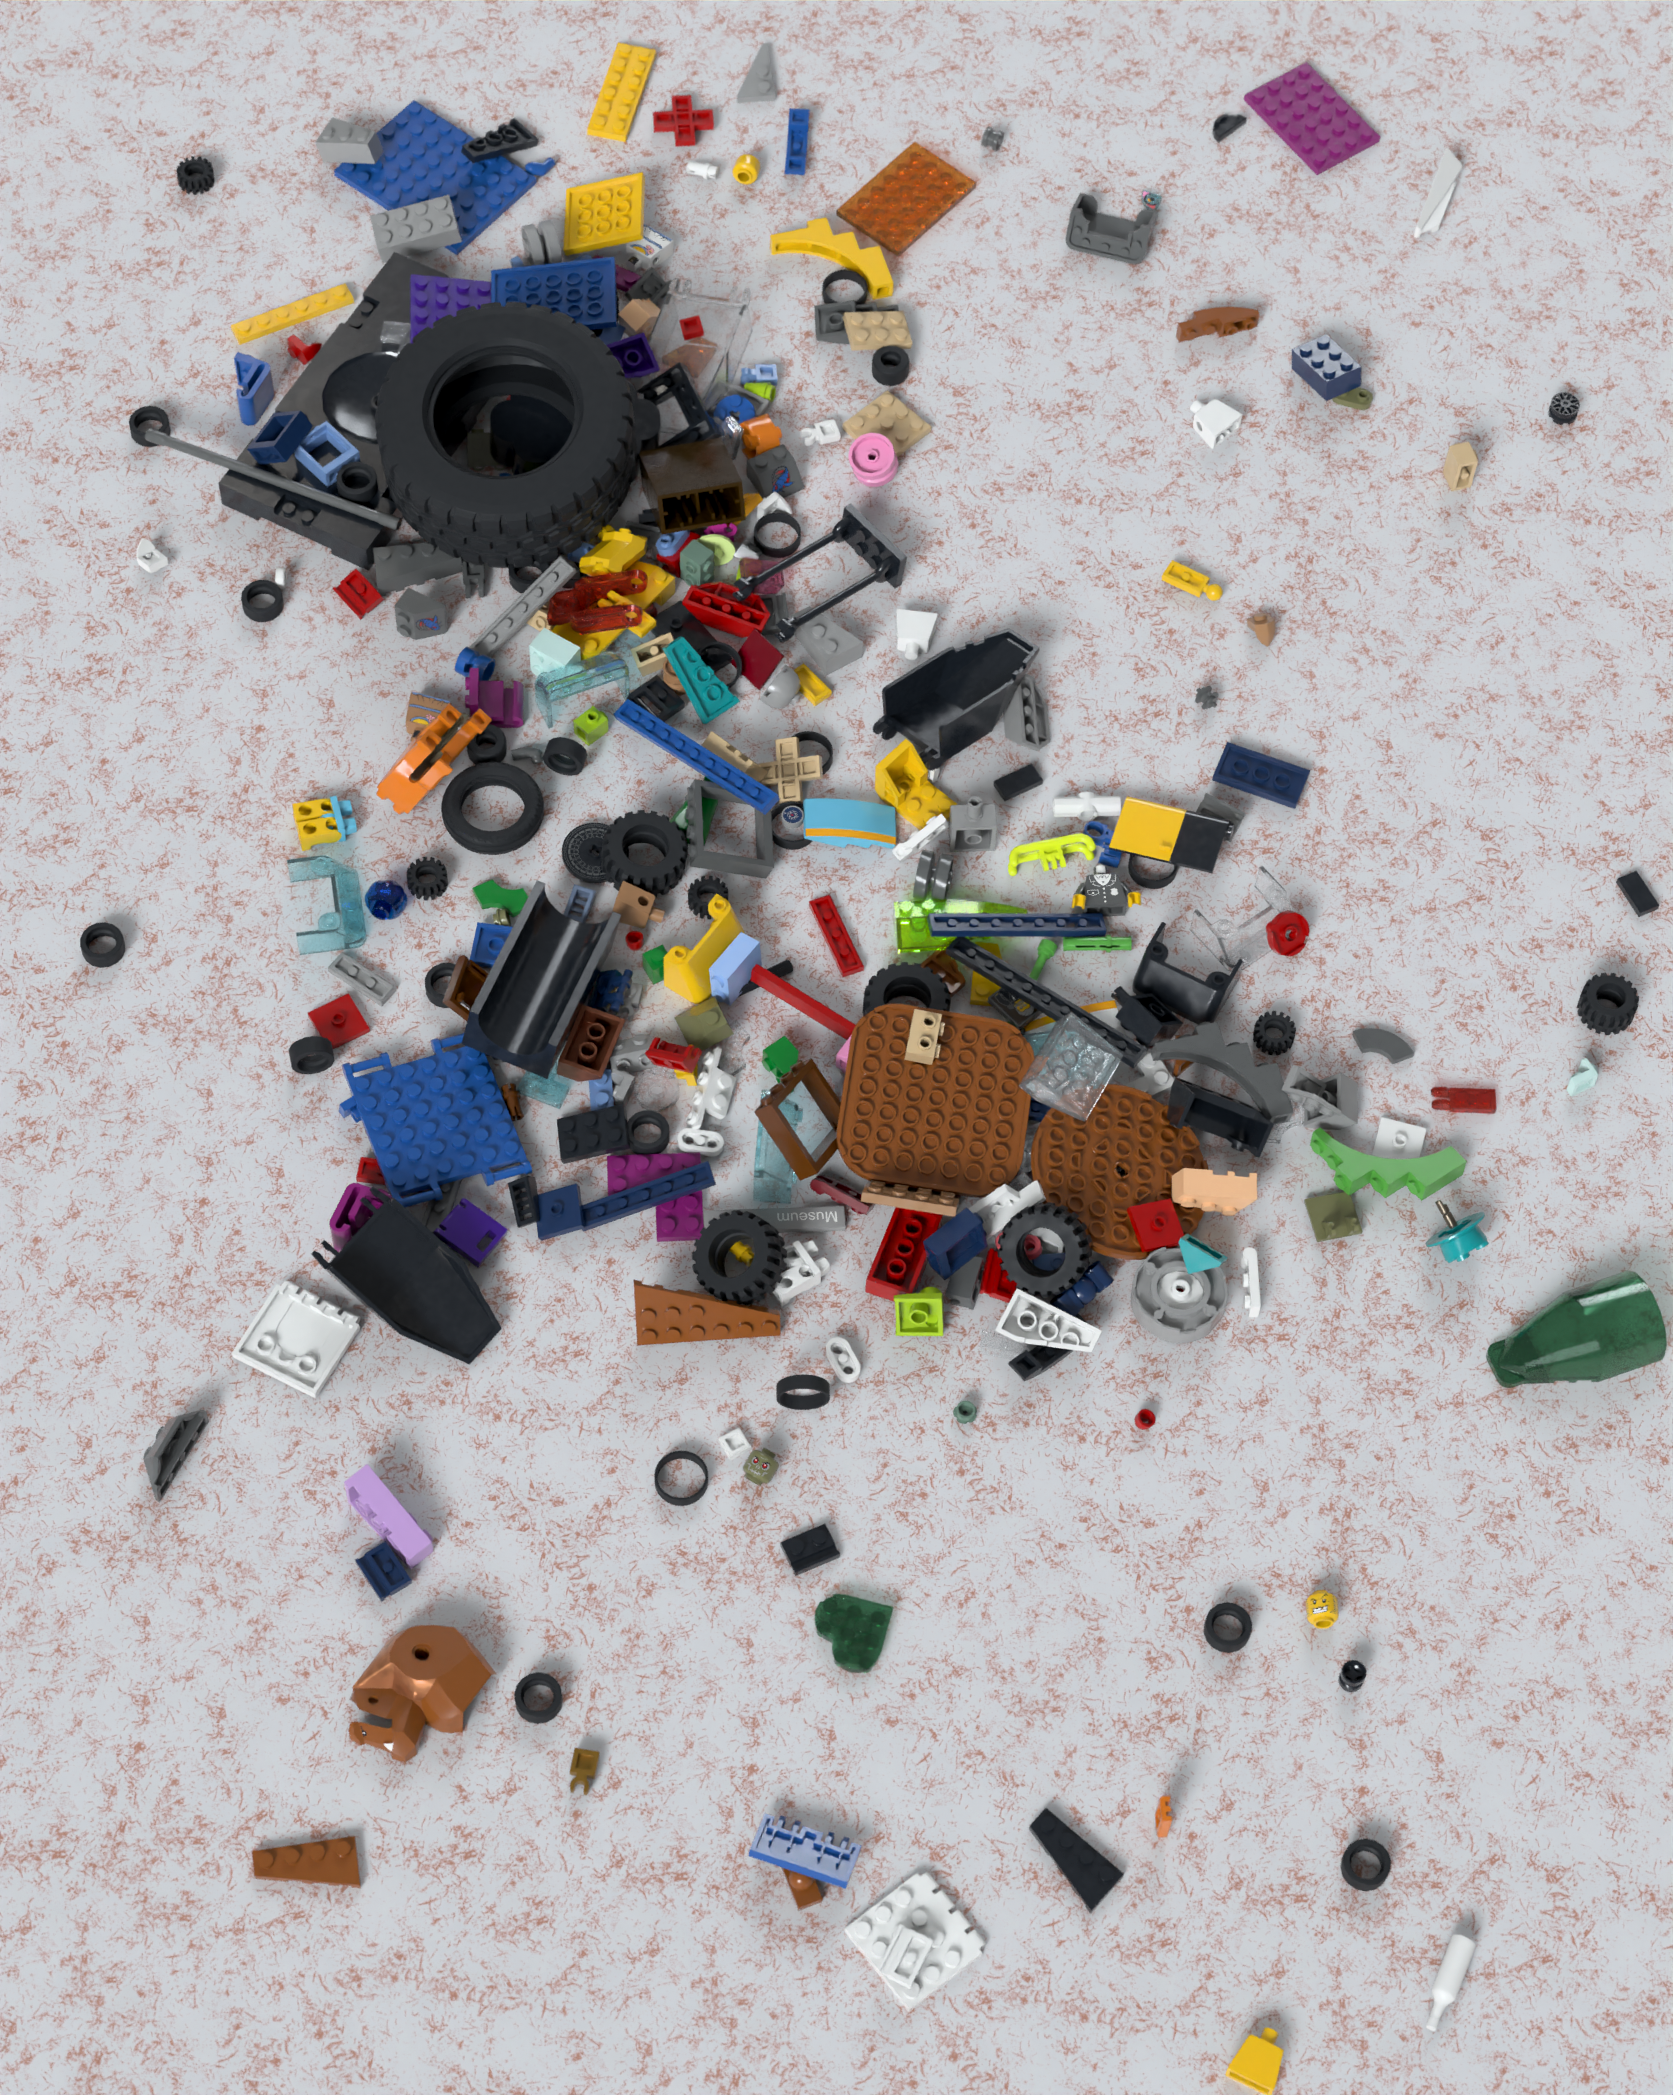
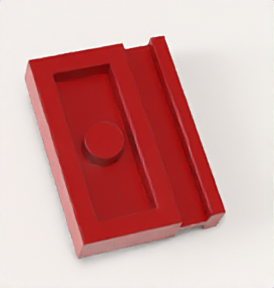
[333,569,384,620]
[979,1248,1017,1303]

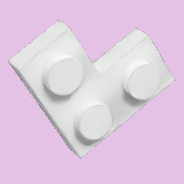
[1125,1049,1174,1099]

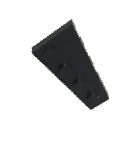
[461,118,538,163]
[1029,1808,1124,1914]

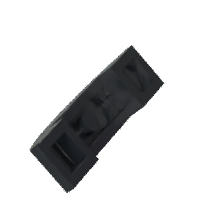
[1008,1313,1087,1381]

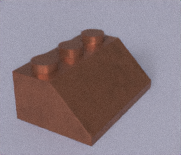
[557,1004,625,1082]

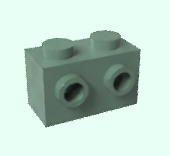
[680,539,715,587]

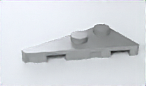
[737,43,775,103]

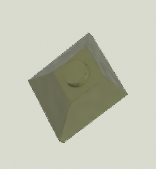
[674,996,734,1051]

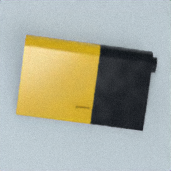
[1109,796,1234,874]

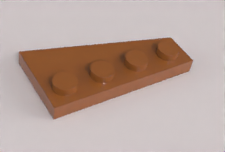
[252,1836,361,1888]

